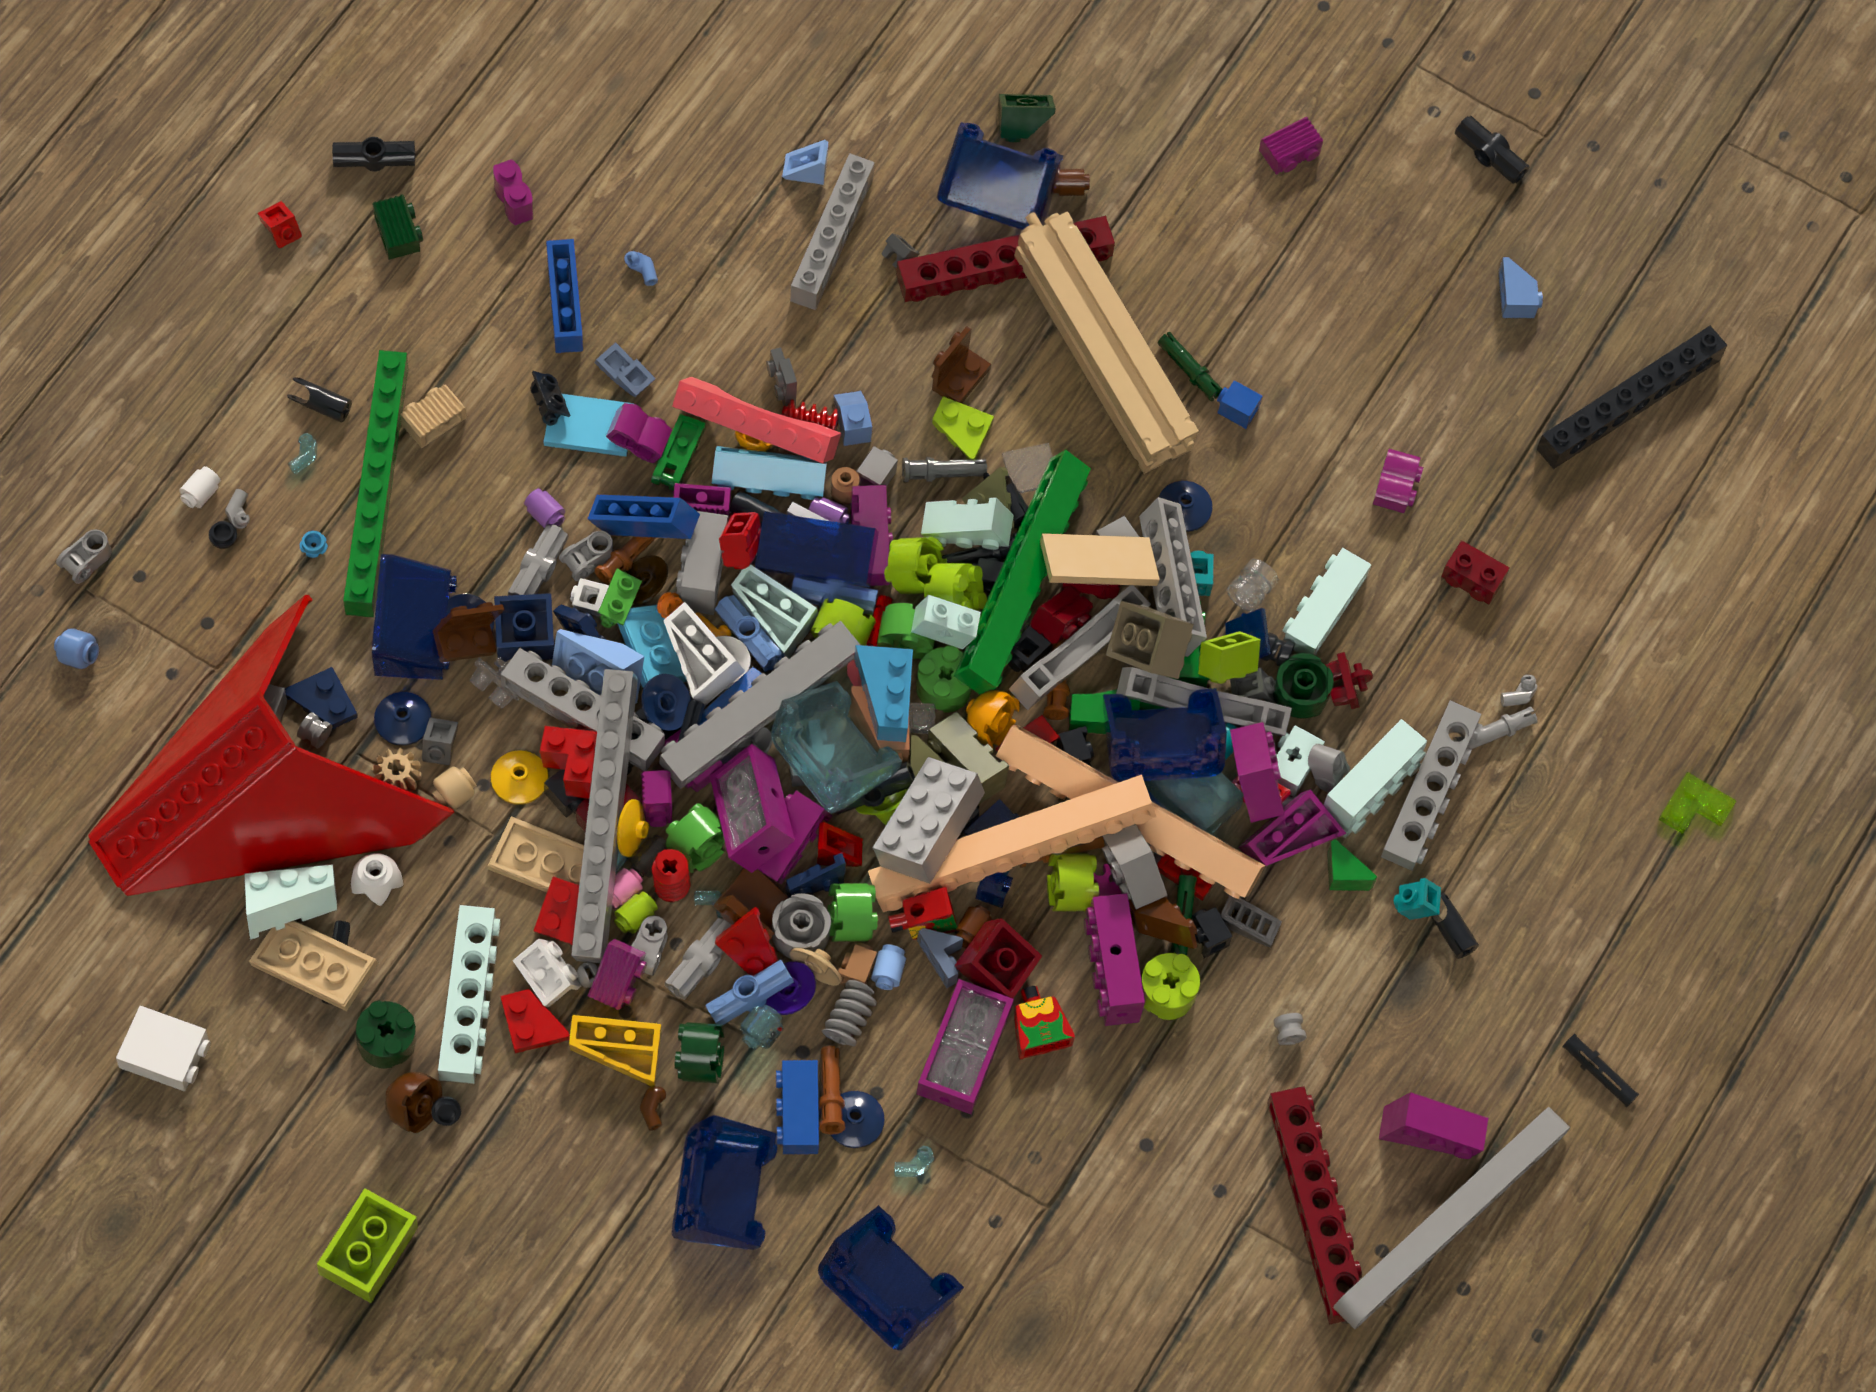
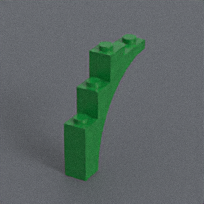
[1068,601,1210,736]

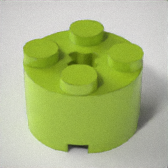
[884,537,947,594]
[924,563,987,611]
[811,598,876,660]
[1047,853,1099,911]
[1141,953,1200,1020]

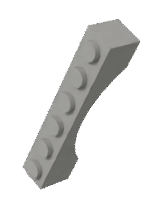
[1009,585,1151,710]
[1116,667,1292,736]

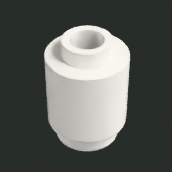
[179,466,221,508]

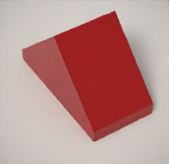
[817,822,863,867]

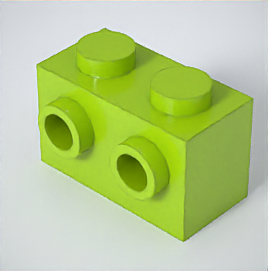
[1198,631,1261,684]

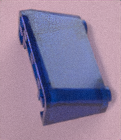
[937,122,1064,230]
[372,554,457,680]
[1103,688,1227,782]
[672,1115,777,1250]
[818,1205,964,1350]

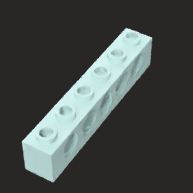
[438,905,500,1084]

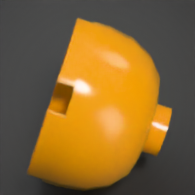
[966,690,1020,748]

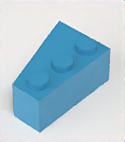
[854,645,913,742]

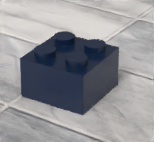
[494,593,554,662]

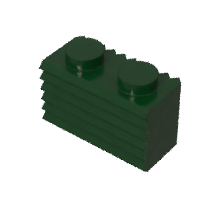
[372,195,424,260]

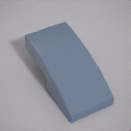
[595,342,656,397]

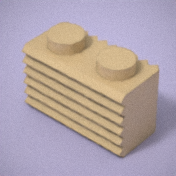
[401,384,467,448]

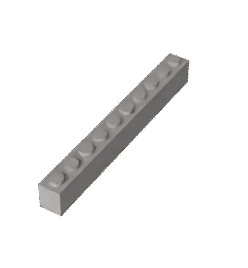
[571,669,638,963]

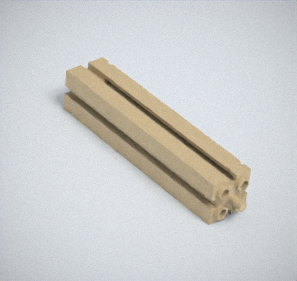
[1014,211,1199,474]

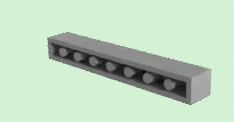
[659,621,860,789]

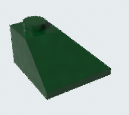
[999,94,1056,142]

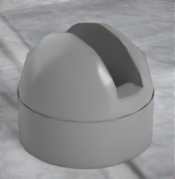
[577,962,598,988]

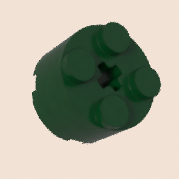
[1273,653,1333,719]
[356,1001,416,1069]
[675,1022,724,1084]

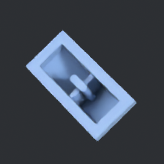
[782,140,829,185]

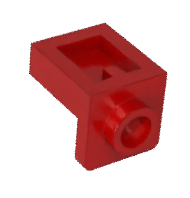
[257,201,302,248]

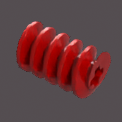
[781,399,839,431]
[652,849,691,902]

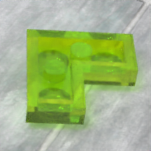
[1658,772,1736,834]

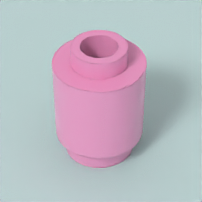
[612,868,643,910]

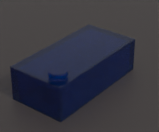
[755,511,879,587]

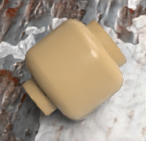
[432,766,476,809]

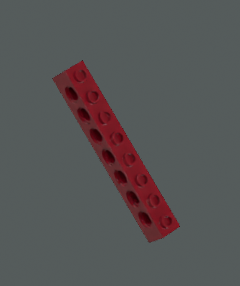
[896,216,1115,302]
[1267,1086,1362,1325]

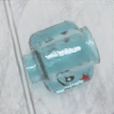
[740,1005,784,1050]

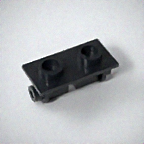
[530,371,571,426]

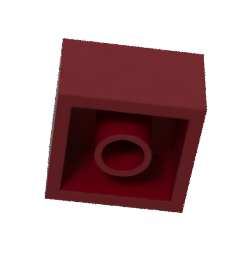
[954,918,1042,999]

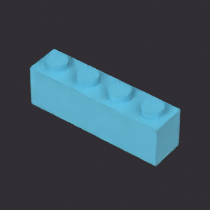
[712,446,827,500]

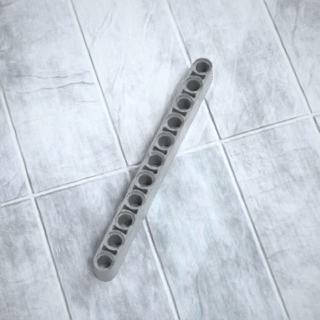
[1333,1107,1571,1329]

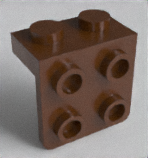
[713,868,788,940]

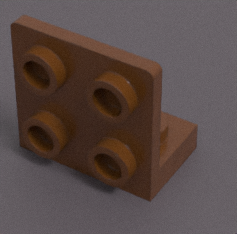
[931,326,991,403]
[433,602,504,663]

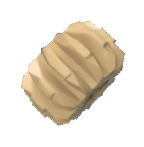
[372,748,422,791]

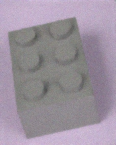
[676,511,728,615]

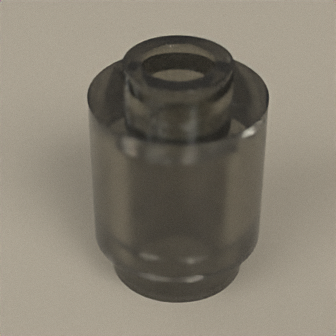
[630,835,667,878]

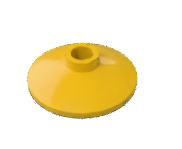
[491,750,548,805]
[617,799,649,857]

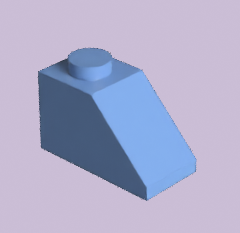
[1498,257,1543,318]
[834,391,872,446]

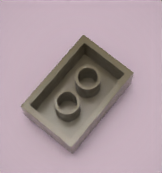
[1106,601,1194,679]

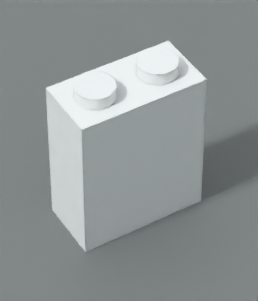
[116,1006,211,1091]

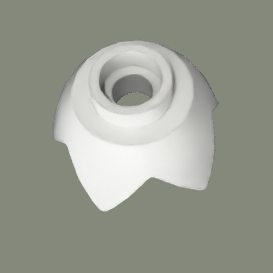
[351,853,403,906]

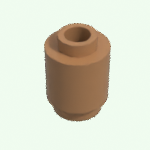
[831,467,859,505]

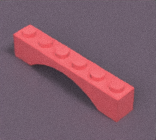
[672,377,841,463]

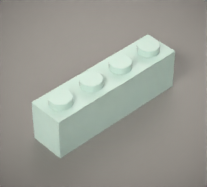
[1282,548,1372,655]

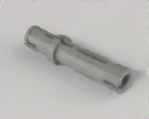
[1453,707,1538,749]

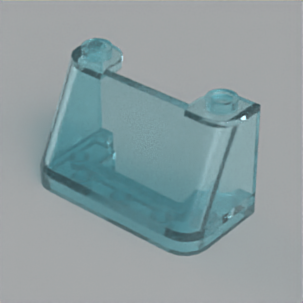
[771,681,902,813]

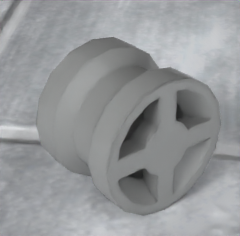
[297,712,332,749]
[1274,1013,1307,1045]

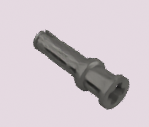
[902,457,987,483]

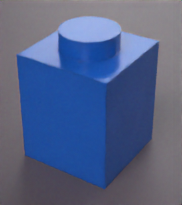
[1217,380,1263,429]

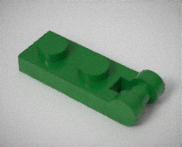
[651,414,706,491]

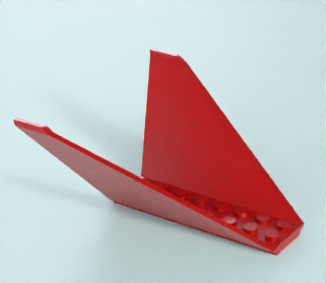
[88,595,455,896]

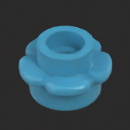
[300,531,328,558]

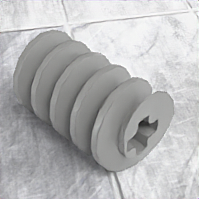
[822,980,877,1046]

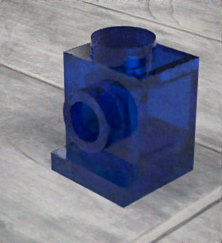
[975,870,1013,908]

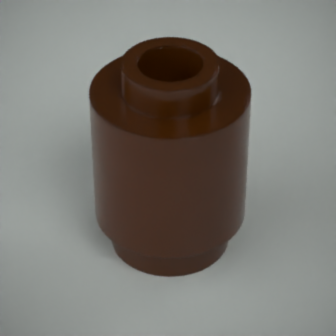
[1051,169,1090,196]
[955,905,993,949]

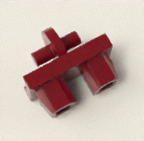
[1325,652,1373,709]

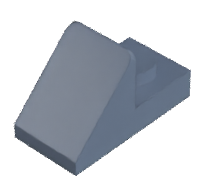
[917,928,963,988]

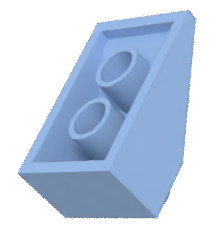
[552,629,644,704]

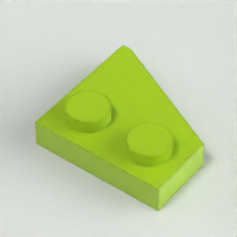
[932,396,994,460]

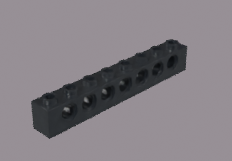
[1537,325,1727,469]

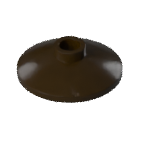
[625,555,668,605]

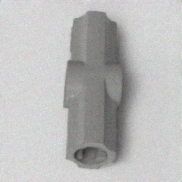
[508,524,568,596]
[665,918,732,1000]

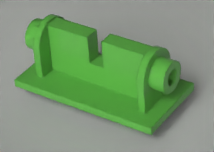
[598,568,642,628]

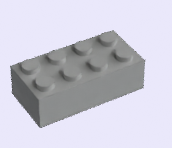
[873,757,985,884]

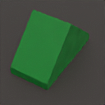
[1327,839,1377,891]

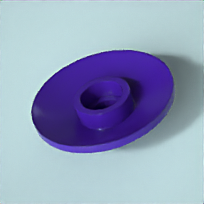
[764,961,816,1015]

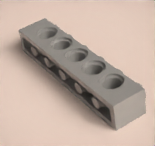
[790,153,875,310]
[1139,497,1207,657]
[501,648,665,771]
[1381,700,1483,871]

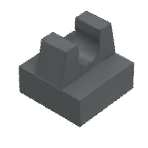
[881,233,920,268]

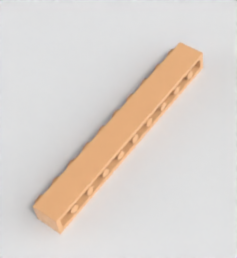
[996,725,1265,899]
[868,775,1156,913]

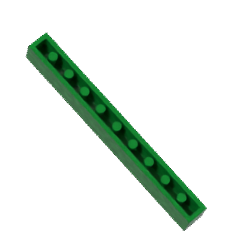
[343,350,409,618]
[954,450,1091,695]

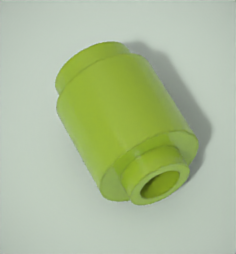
[614,891,658,934]

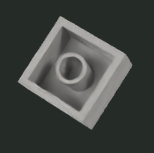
[1102,824,1167,909]

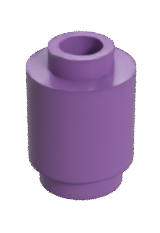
[524,489,565,528]
[808,497,850,530]

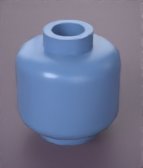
[54,629,99,669]

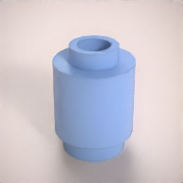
[871,944,906,990]

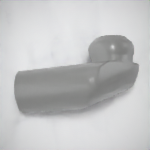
[225,489,250,529]
[1500,675,1537,707]

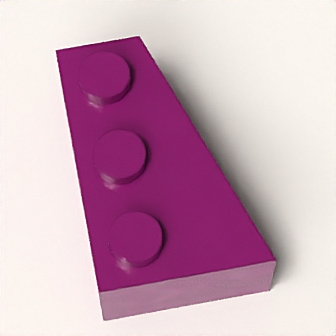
[850,485,893,586]
[1230,722,1285,823]
[1239,789,1346,866]
[758,791,833,885]
[1379,1092,1489,1159]

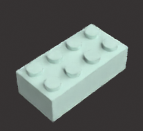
[1324,719,1427,838]

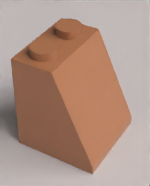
[849,686,910,772]

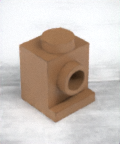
[838,943,877,986]

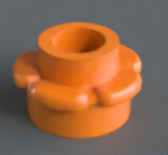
[657,592,683,619]

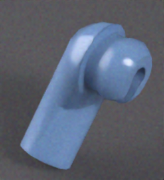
[624,251,658,286]

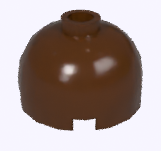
[385,1072,442,1133]

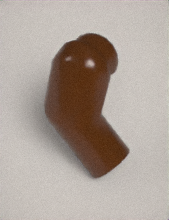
[640,1086,666,1131]

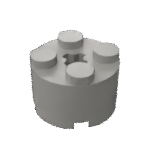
[772,893,831,959]

